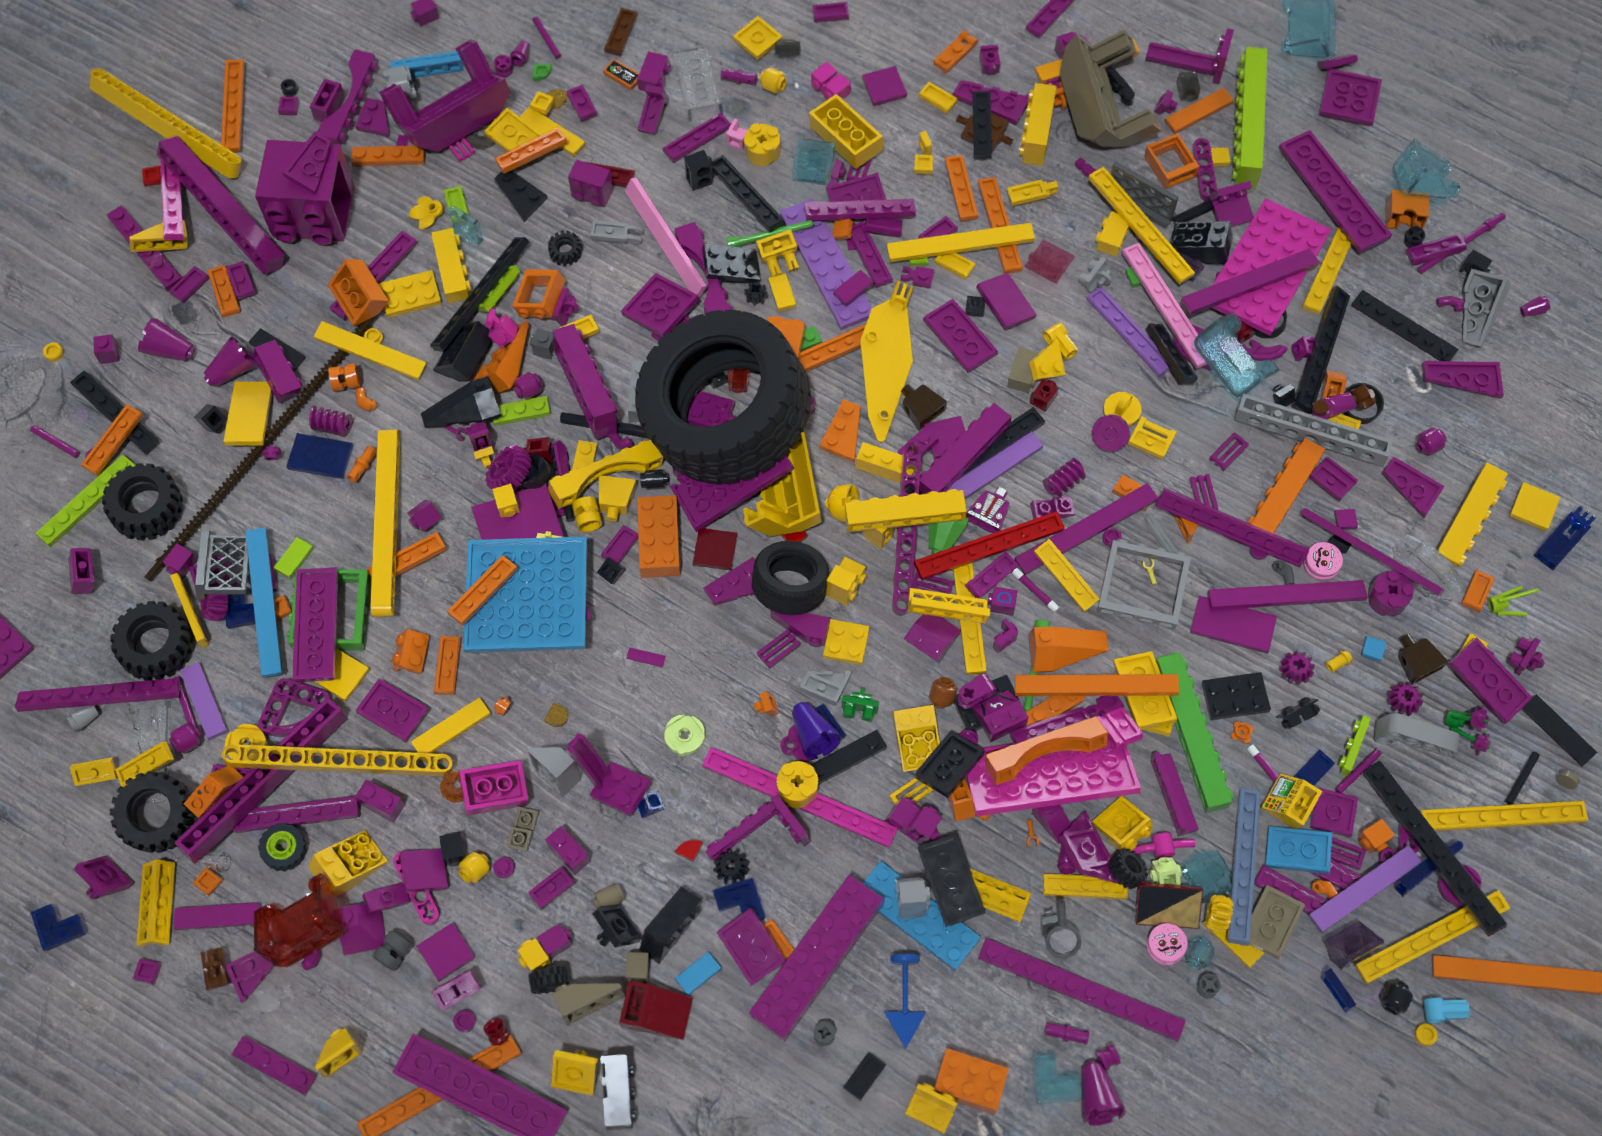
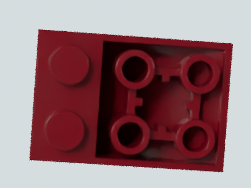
[619,980,693,1040]

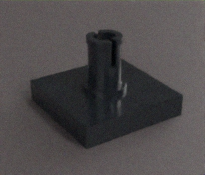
[592,904,643,948]

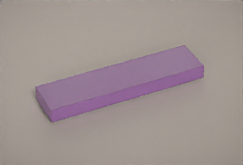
[180,662,228,740]

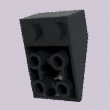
[1170,221,1233,263]

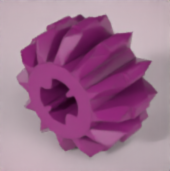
[200,594,229,621]
[1280,650,1315,686]
[1387,681,1423,716]

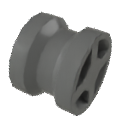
[1197,974,1221,999]
[814,1022,835,1046]

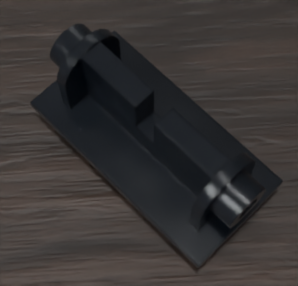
[1276,697,1320,729]

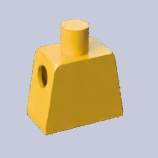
[599,475,637,522]

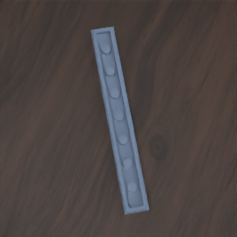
[1227,788,1261,946]

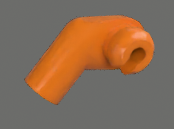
[355,388,377,411]

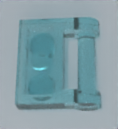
[447,207,483,245]

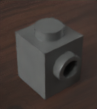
[530,328,555,360]

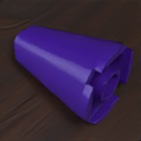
[792,702,841,760]

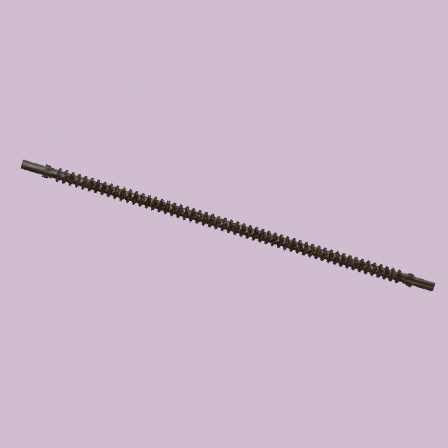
[144,311,382,581]

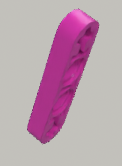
[393,852,440,925]

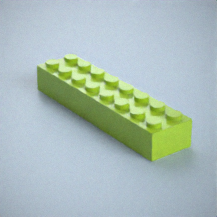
[1231,47,1267,189]

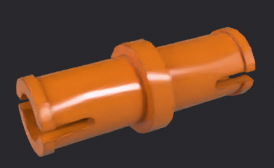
[346,446,377,483]

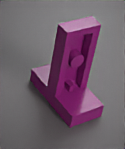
[638,84,669,135]

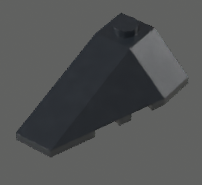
[421,376,502,428]

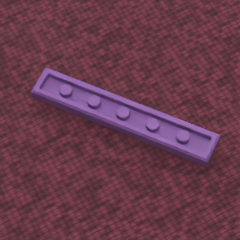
[1086,287,1171,377]
[946,432,1043,499]
[1308,845,1422,933]

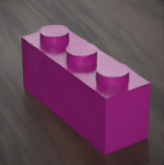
[252,340,302,403]

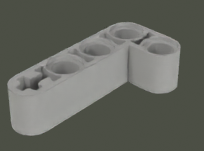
[1374,713,1460,757]

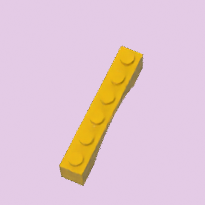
[548,440,663,509]

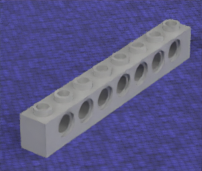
[1234,394,1393,467]

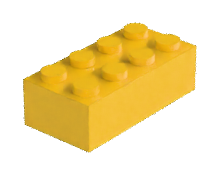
[1019,83,1057,166]
[809,94,883,169]

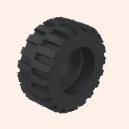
[102,463,183,541]
[110,601,194,681]
[110,771,196,853]

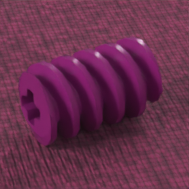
[309,406,352,437]
[1043,457,1086,497]

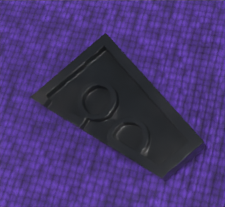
[494,170,548,223]

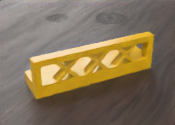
[907,588,990,624]
[136,859,175,947]
[969,868,1032,922]

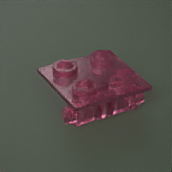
[1025,239,1075,284]

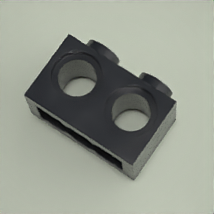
[684,150,714,191]

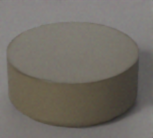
[1557,770,1580,790]

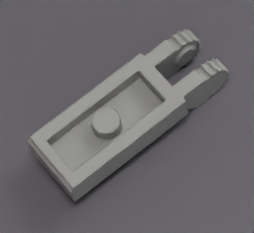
[590,220,643,245]

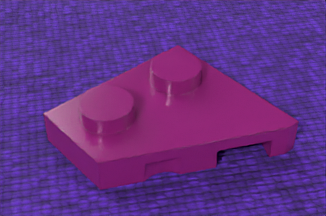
[225,947,275,1003]

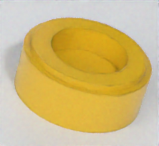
[43,343,64,362]
[1414,1024,1438,1047]

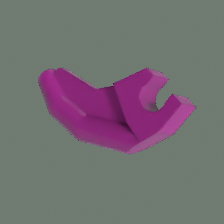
[1240,339,1288,361]

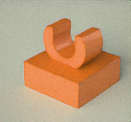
[753,691,779,717]

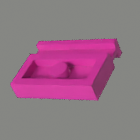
[1097,707,1143,749]

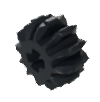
[713,849,749,885]

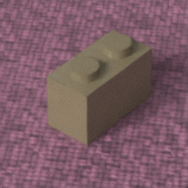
[1007,347,1039,393]

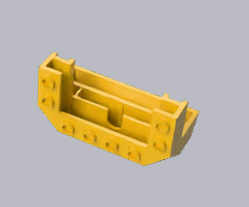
[743,431,822,536]

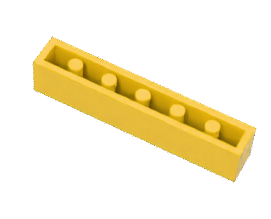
[1432,462,1508,571]
[845,489,967,532]

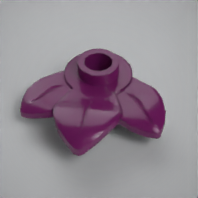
[780,725,812,762]

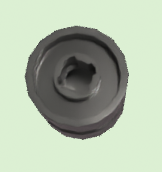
[372,931,412,971]

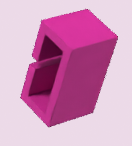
[811,61,851,100]

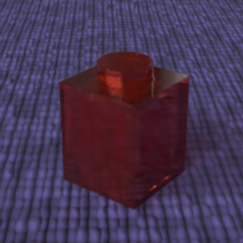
[728,368,750,393]

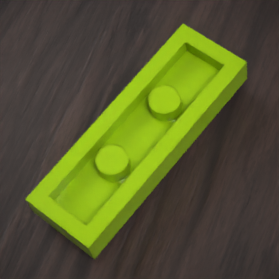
[477,266,520,312]
[493,396,551,426]
[1338,715,1371,777]

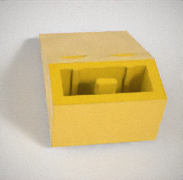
[891,705,940,772]
[308,830,388,899]

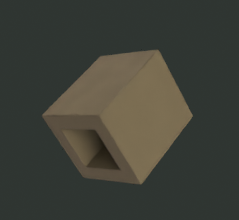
[625,952,650,983]

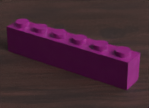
[919,403,1012,494]

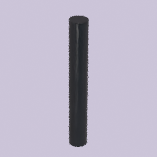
[1505,752,1540,805]

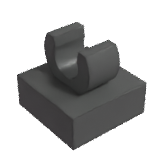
[1041,909,1063,937]

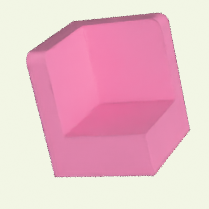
[726,119,747,151]

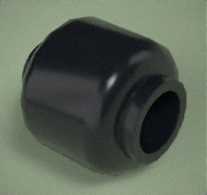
[1381,981,1413,1015]

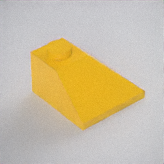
[315,1028,362,1078]

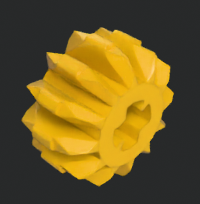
[1205,895,1233,932]

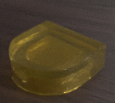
[546,89,567,110]
[544,703,568,727]

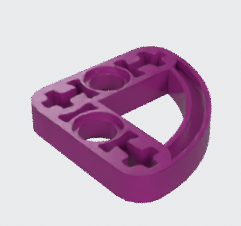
[258,678,332,737]

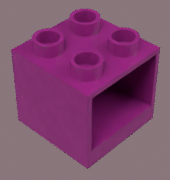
[255,140,355,245]

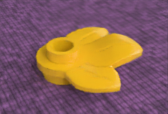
[408,196,443,230]

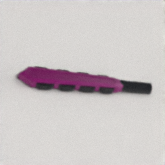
[550,440,574,522]

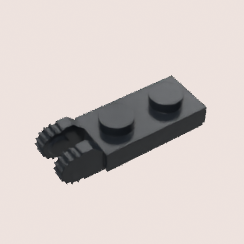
[1105,65,1135,106]

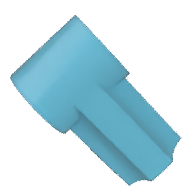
[1423,998,1470,1023]

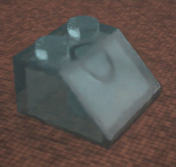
[1180,850,1232,903]

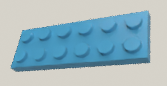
[863,861,981,971]

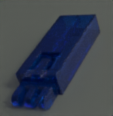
[1533,505,1596,571]
[1394,841,1463,897]

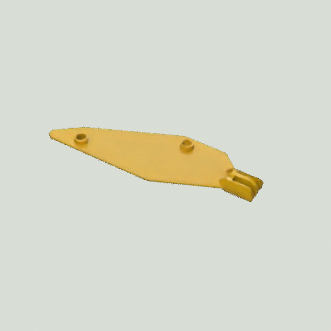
[860,280,914,442]

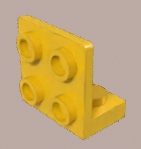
[905,1083,958,1134]

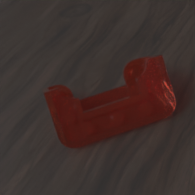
[254,873,345,968]

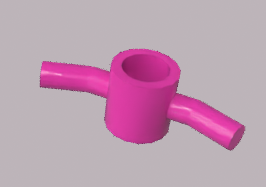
[1131,833,1196,859]

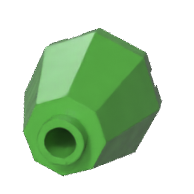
[928,518,968,554]

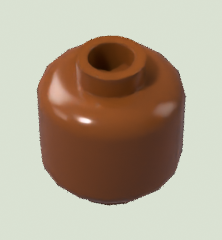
[929,677,957,709]

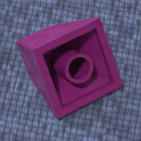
[335,905,385,955]

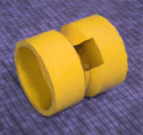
[572,496,602,532]

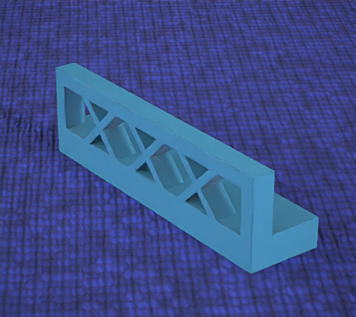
[390,51,464,78]

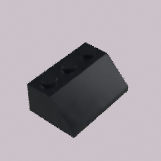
[433,321,492,382]

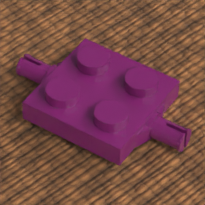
[687,391,737,427]

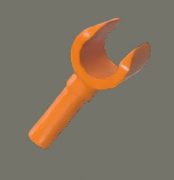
[1026,820,1039,848]

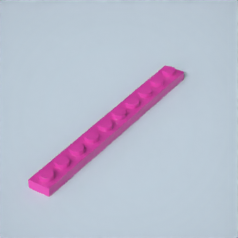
[702,747,898,849]

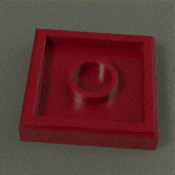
[693,528,738,571]

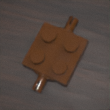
[956,113,1014,153]

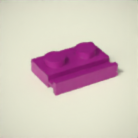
[1309,456,1358,502]

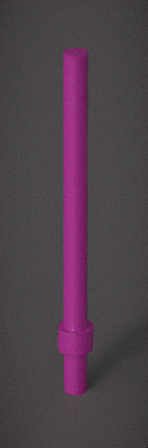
[1417,213,1506,274]

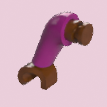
[1312,384,1376,420]

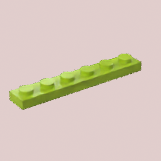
[35,454,135,548]

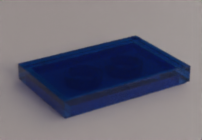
[286,433,354,479]

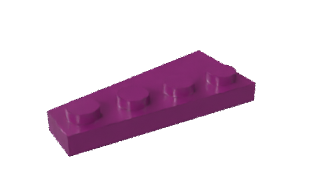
[1422,361,1504,399]

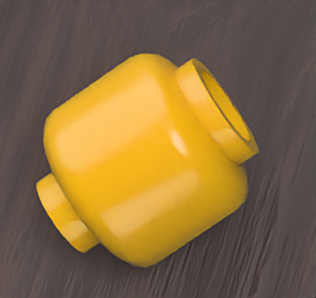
[759,67,787,94]
[458,852,490,883]

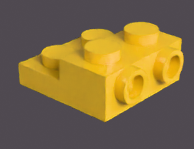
[1092,796,1153,851]

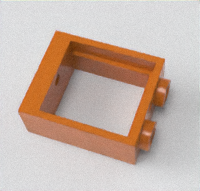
[1144,134,1199,189]
[512,269,566,319]
[184,766,243,818]

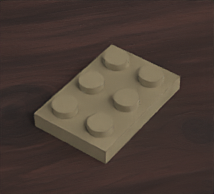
[1249,885,1306,960]

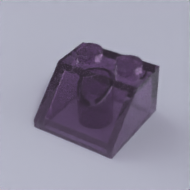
[1324,921,1384,970]

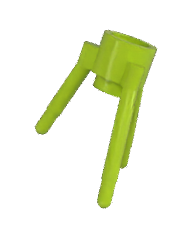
[1488,586,1539,616]

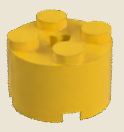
[744,123,781,166]
[777,761,818,808]

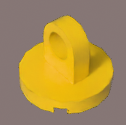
[1103,392,1142,427]

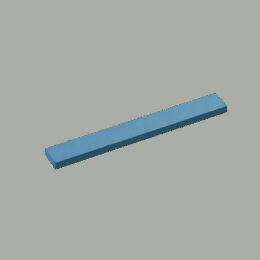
[246,528,283,678]

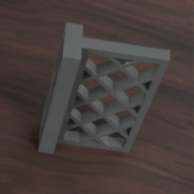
[1111,161,1179,229]
[195,530,248,599]

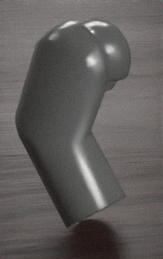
[1273,560,1295,585]

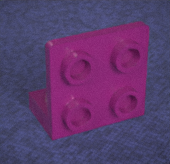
[1209,181,1254,227]

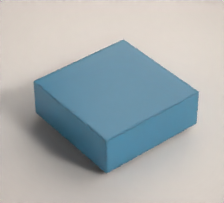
[1361,636,1387,662]

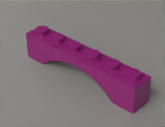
[317,49,378,146]
[674,222,733,316]

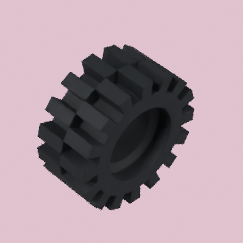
[548,230,582,267]
[1108,848,1148,889]
[528,966,569,994]

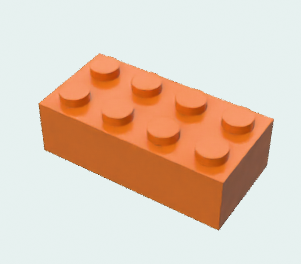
[637,495,680,578]

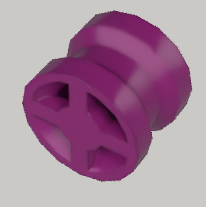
[494,55,513,78]
[1095,1044,1121,1071]

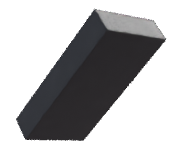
[843,1052,886,1101]

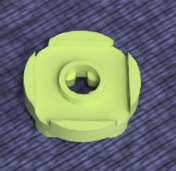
[664,715,705,756]

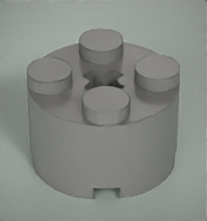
[383,65,417,102]

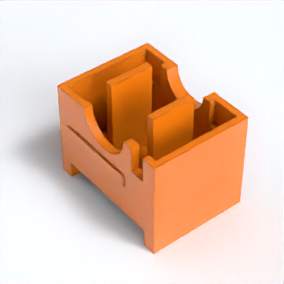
[1385,189,1429,229]

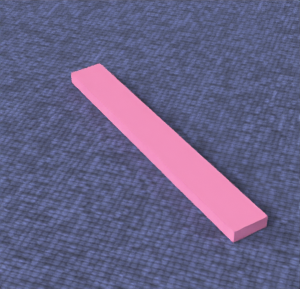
[625,178,707,299]
[1122,242,1214,369]

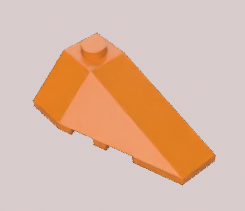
[473,321,529,393]
[1028,627,1109,673]

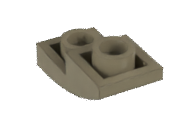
[507,807,539,851]

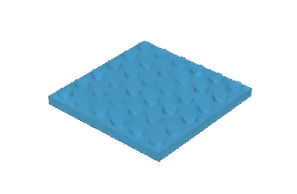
[463,537,587,653]

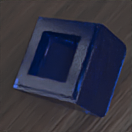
[637,790,665,818]

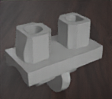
[1078,257,1112,294]

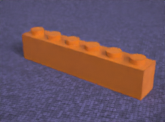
[1248,438,1325,534]

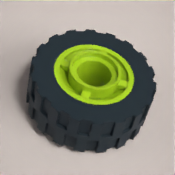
[258,823,307,872]

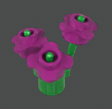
[1446,706,1491,756]

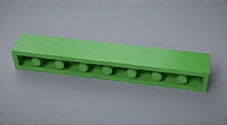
[1156,652,1233,814]

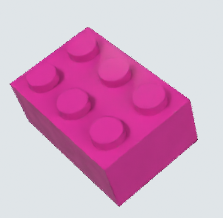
[458,760,528,816]

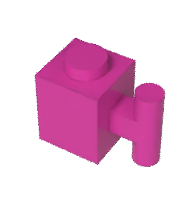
[485,309,518,348]

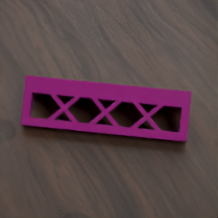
[1150,752,1199,836]

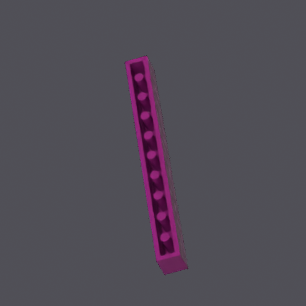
[157,136,285,275]
[174,697,346,864]

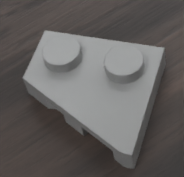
[799,671,852,706]

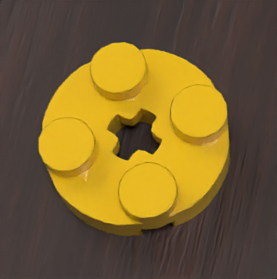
[225,724,267,761]

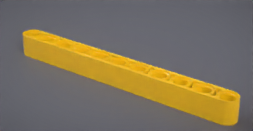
[89,68,241,178]
[371,429,400,617]
[222,744,452,777]

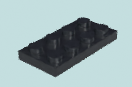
[917,833,986,928]

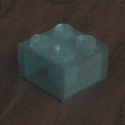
[793,138,835,185]

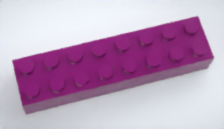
[749,875,884,1042]

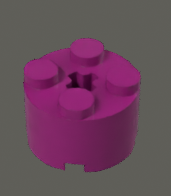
[1369,570,1414,617]

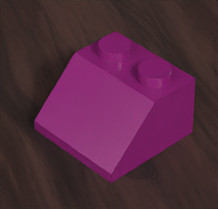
[904,614,962,664]

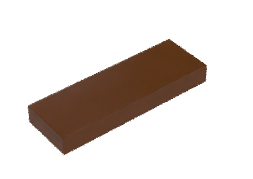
[604,8,638,56]

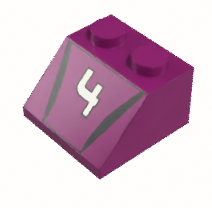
[972,690,1029,743]

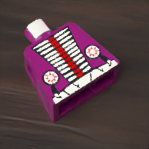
[966,487,1010,534]

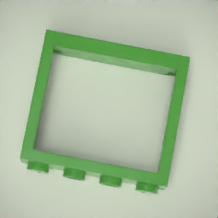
[287,570,371,651]

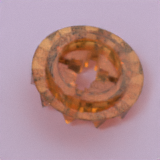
[440,770,463,803]

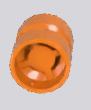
[328,363,360,392]

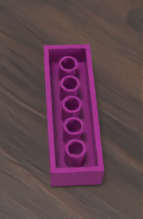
[552,324,619,439]

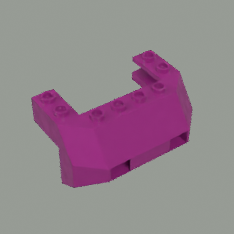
[379,39,510,152]

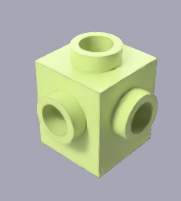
[1150,857,1182,885]

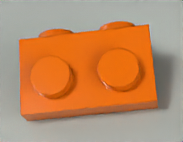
[391,629,429,674]

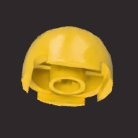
[825,484,860,523]

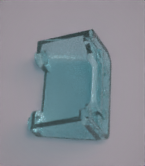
[1282,0,1336,58]
[1392,139,1461,199]
[1194,312,1280,397]

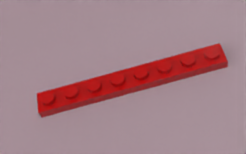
[914,511,1065,580]

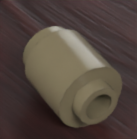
[592,884,625,909]

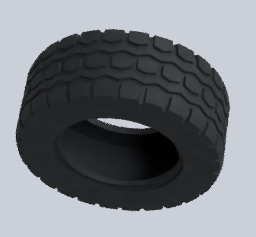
[635,310,811,484]

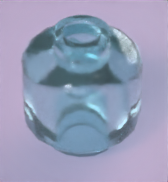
[1184,937,1215,970]

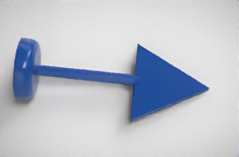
[884,954,926,1049]

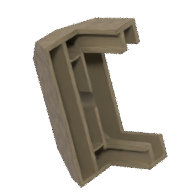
[1059,30,1161,147]

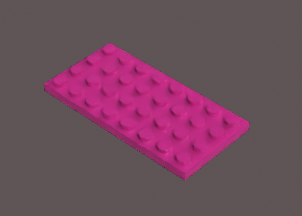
[1211,198,1332,336]
[966,738,1141,816]

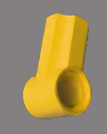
[1043,322,1078,360]

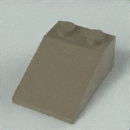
[552,984,625,1026]

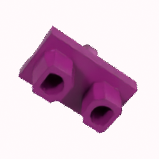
[550,287,580,326]
[1507,637,1545,676]

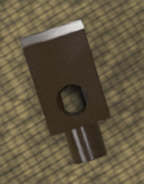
[901,384,947,431]
[1398,634,1448,685]

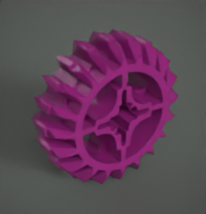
[485,445,532,491]

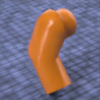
[1312,880,1338,900]

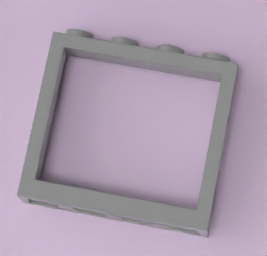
[1097,539,1191,629]

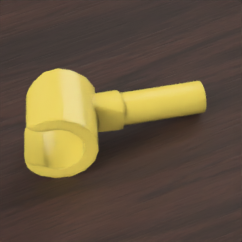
[1141,558,1157,585]

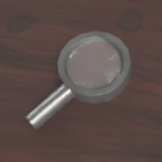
[1045,900,1082,959]

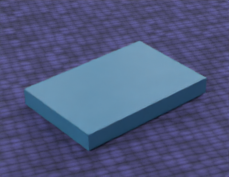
[1266,826,1332,874]

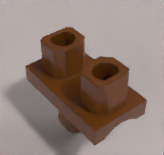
[200,947,229,990]

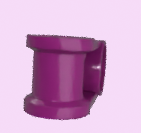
[958,673,997,709]

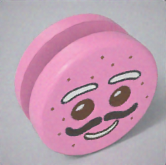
[1304,542,1343,581]
[1146,923,1188,966]

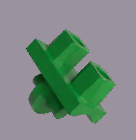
[841,687,879,722]

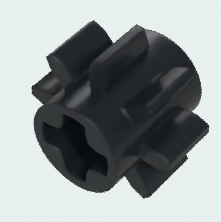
[744,281,768,306]

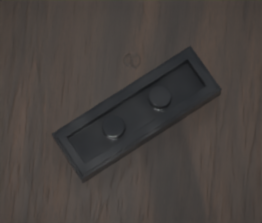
[249,328,305,372]

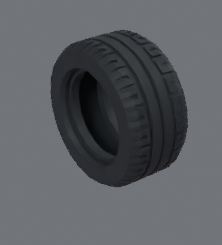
[751,541,829,615]

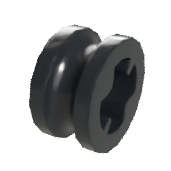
[280,79,298,97]

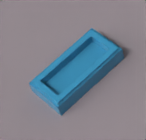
[675,952,722,996]

